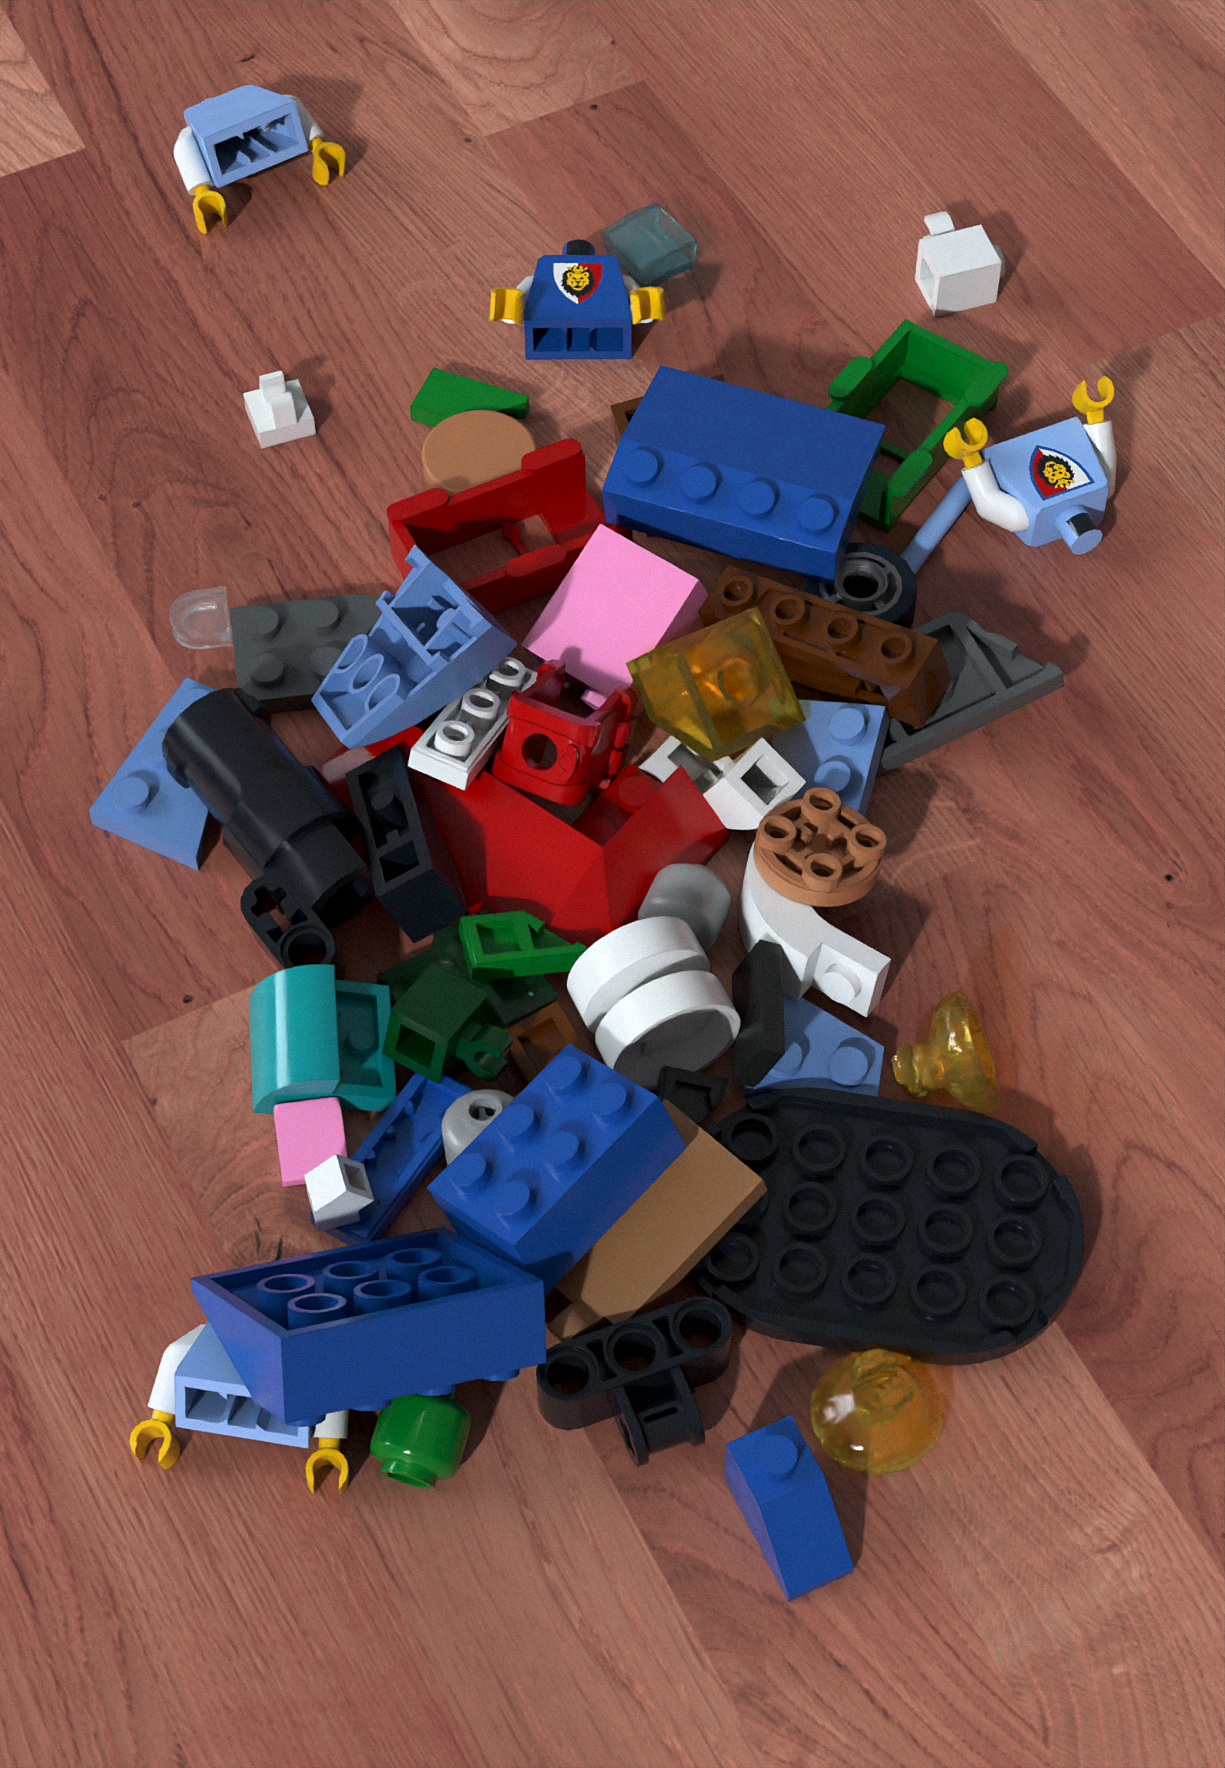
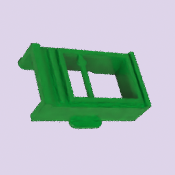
[825,319,1009,534]

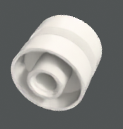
[567,916,741,1091]

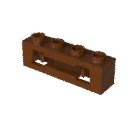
[698,565,952,729]

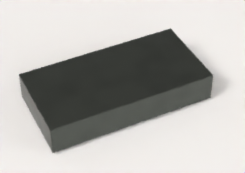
[732,939,785,1088]

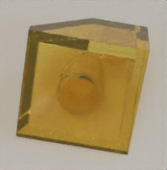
[626,606,806,763]

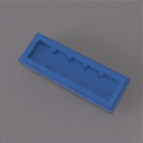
[310,1072,476,1245]

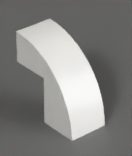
[638,717,806,830]

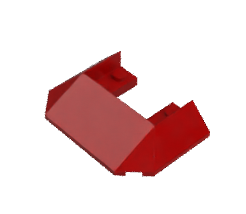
[323,705,729,947]

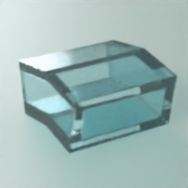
[602,203,698,287]

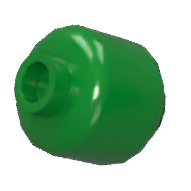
[370,1389,473,1489]

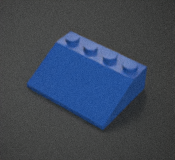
[602,365,887,585]
[191,1226,547,1427]

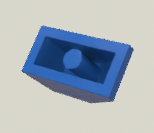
[724,1415,854,1602]

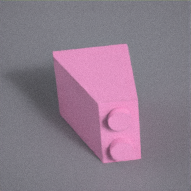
[521,524,709,717]

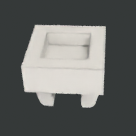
[243,370,316,449]

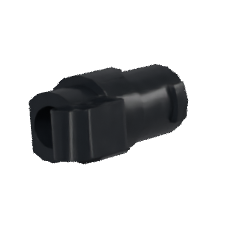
[162,688,376,980]

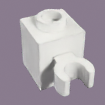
[915,211,1005,317]

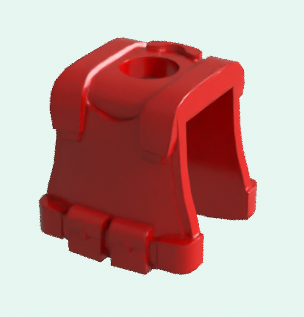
[491,659,638,806]

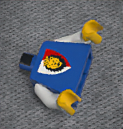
[489,239,666,360]

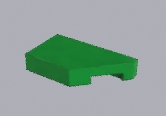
[410,367,530,427]
[458,910,589,982]

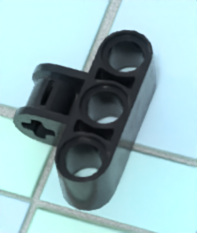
[536,1296,733,1467]

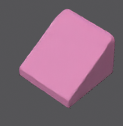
[273,1097,348,1187]

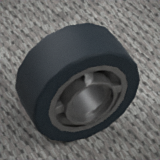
[803,542,917,629]

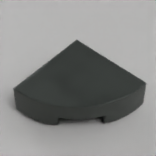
[656,1065,728,1125]

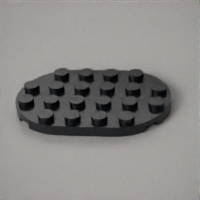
[687,1087,1084,1366]

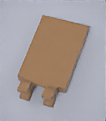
[544,1099,767,1344]

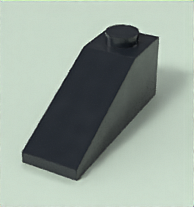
[345,744,470,943]

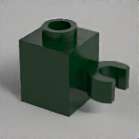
[382,963,514,1084]

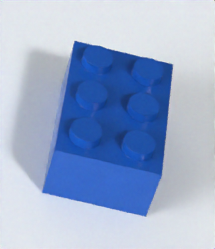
[427,1044,687,1295]

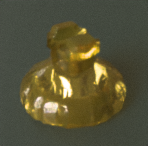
[891,990,1001,1114]
[810,1348,944,1476]

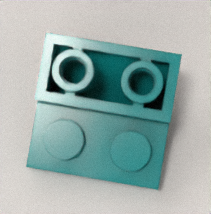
[249,964,396,1115]

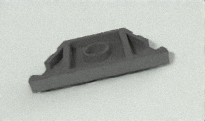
[848,610,1064,778]

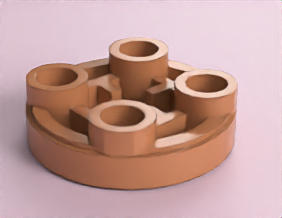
[422,410,537,496]
[753,787,887,907]

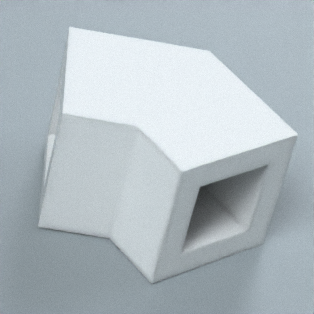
[304,1154,374,1232]

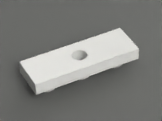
[408,656,538,791]

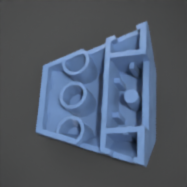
[311,545,518,749]

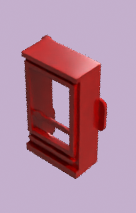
[387,438,633,615]

